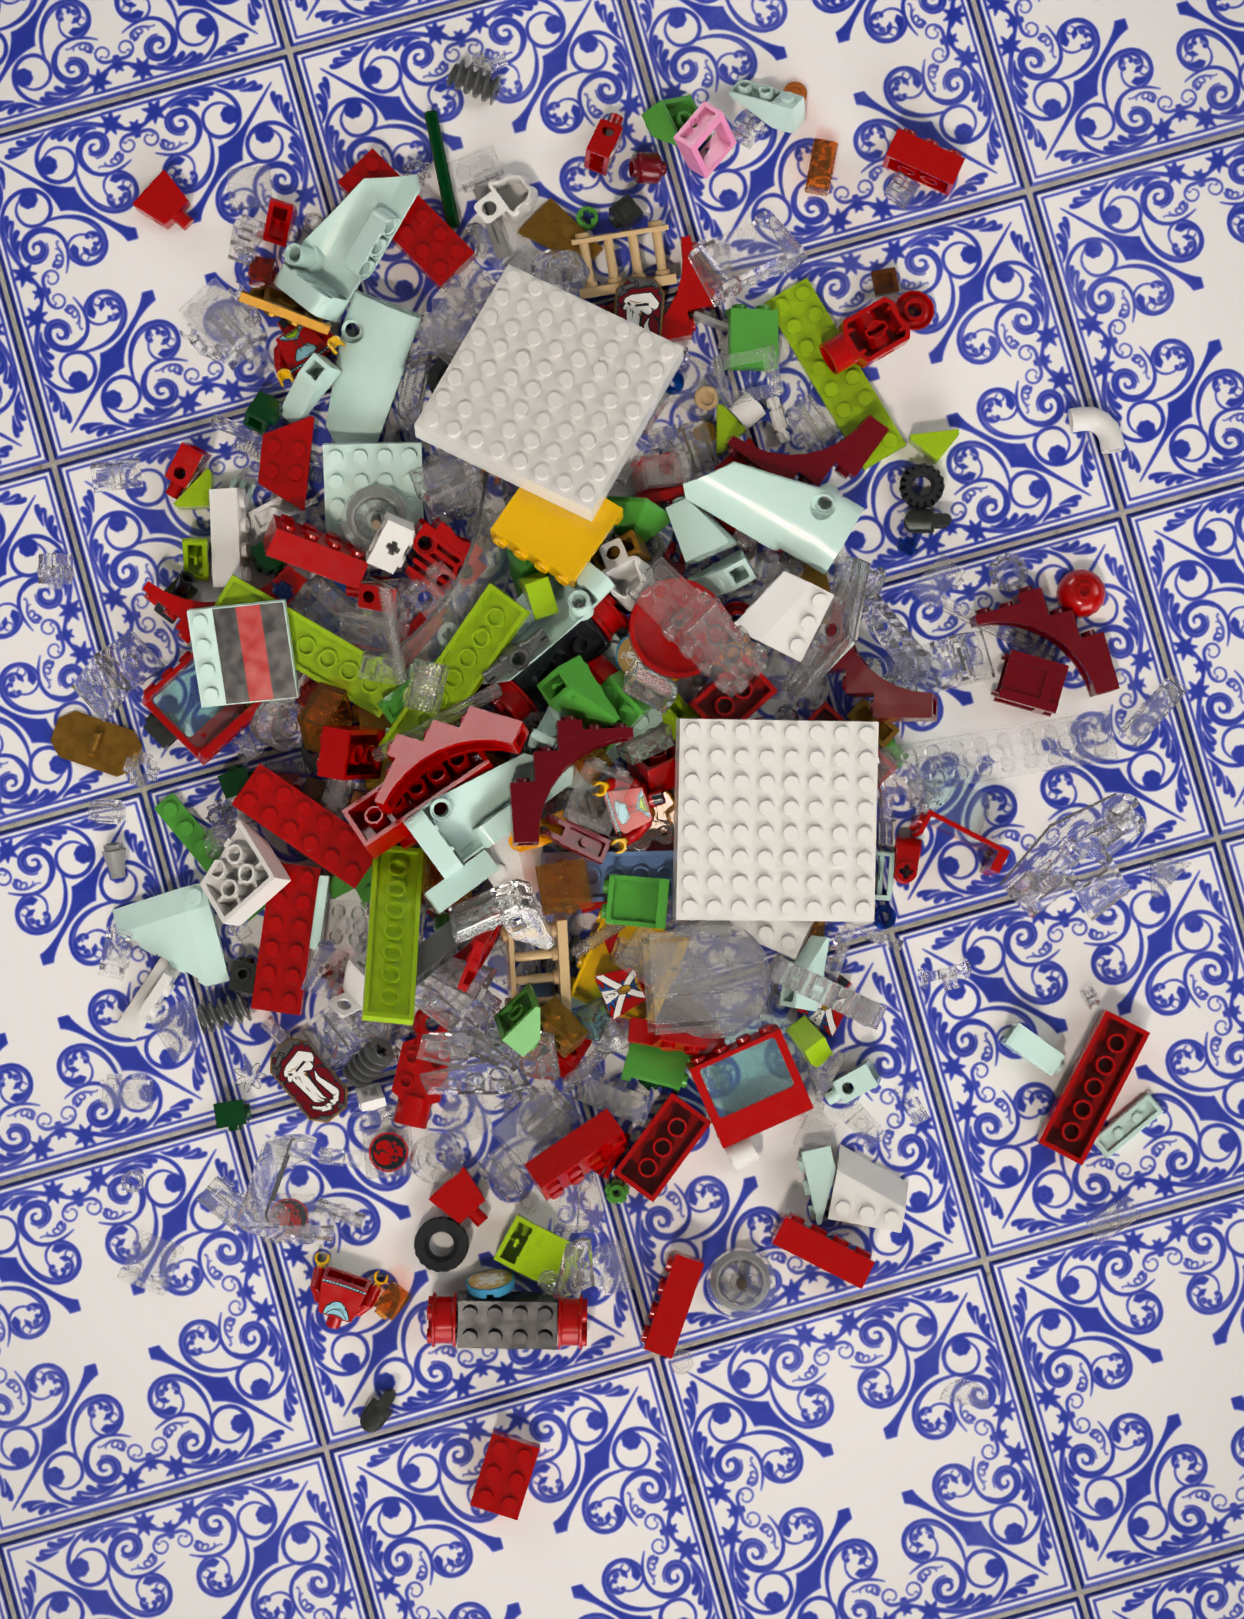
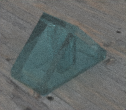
[572,997,610,1042]

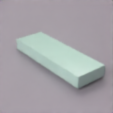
[424,849,499,914]
[309,875,331,950]
[1094,1092,1164,1159]

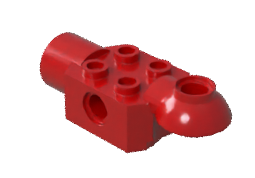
[819,291,934,375]
[391,1003,453,1129]

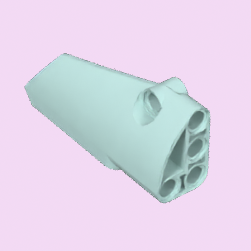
[273,174,421,322]
[326,291,422,443]
[683,461,864,575]
[482,562,615,684]
[403,753,573,880]

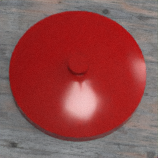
[628,579,728,679]

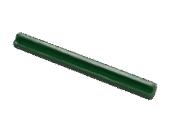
[424,110,460,229]

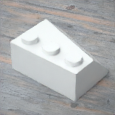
[729,571,834,662]
[200,819,291,926]
[474,833,544,910]
[728,920,814,960]
[826,1144,908,1233]

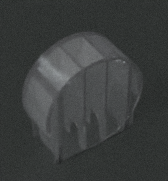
[641,920,771,1039]

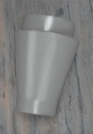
[102,842,126,879]

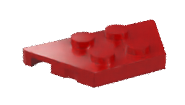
[258,416,315,511]
[457,909,504,992]

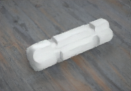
[766,396,791,444]

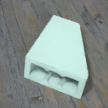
[666,496,737,564]
[1000,1022,1065,1077]

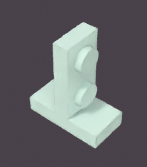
[526,706,564,755]

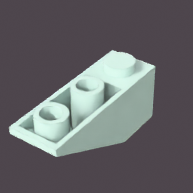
[728,79,805,134]
[279,352,342,424]
[686,549,756,597]
[779,935,830,1012]
[797,1145,836,1225]

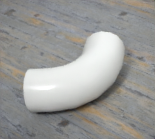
[1068,407,1125,454]

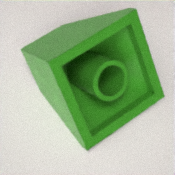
[641,95,711,146]
[606,496,670,542]
[494,983,541,1057]

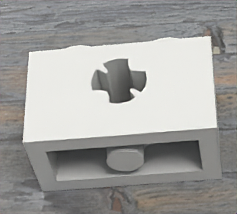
[365,512,416,574]

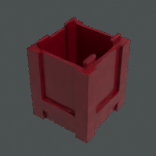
[990,650,1069,717]

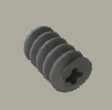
[447,59,501,105]
[197,992,252,1035]
[343,1037,394,1088]

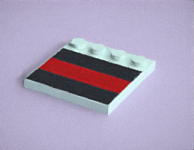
[187,599,300,708]

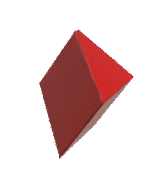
[603,933,619,954]

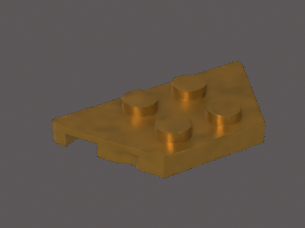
[238,285,331,335]

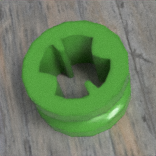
[576,206,598,231]

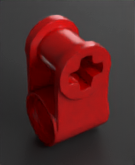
[893,836,922,884]

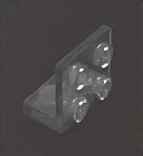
[116,1230,184,1296]

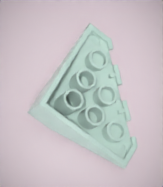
[112,883,230,987]

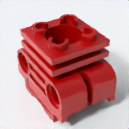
[403,516,485,598]

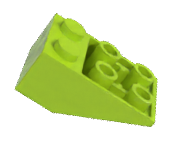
[494,1213,583,1292]

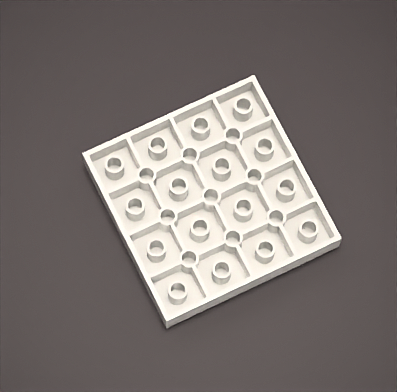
[414,264,684,522]
[672,718,879,922]

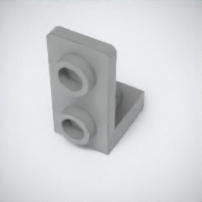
[693,310,728,359]

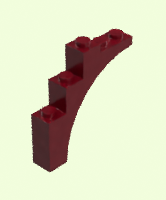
[725,415,890,487]
[969,585,1120,697]
[814,596,938,722]
[509,716,633,847]

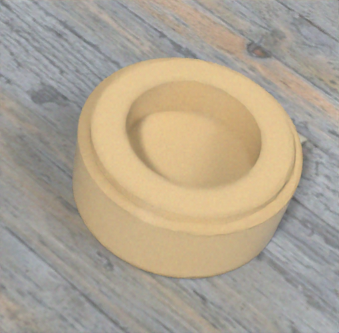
[694,385,719,410]

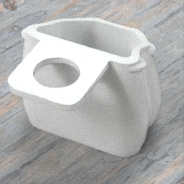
[474,173,538,224]
[599,538,657,611]
[329,952,366,1017]

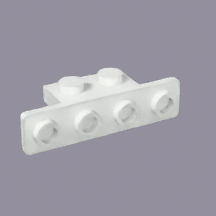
[115,957,181,1040]

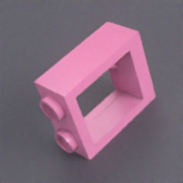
[673,101,737,179]

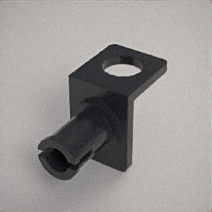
[154,571,198,624]

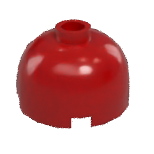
[1056,569,1106,619]

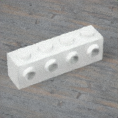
[209,488,252,589]

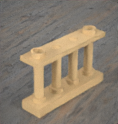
[570,220,677,299]
[500,913,572,1013]

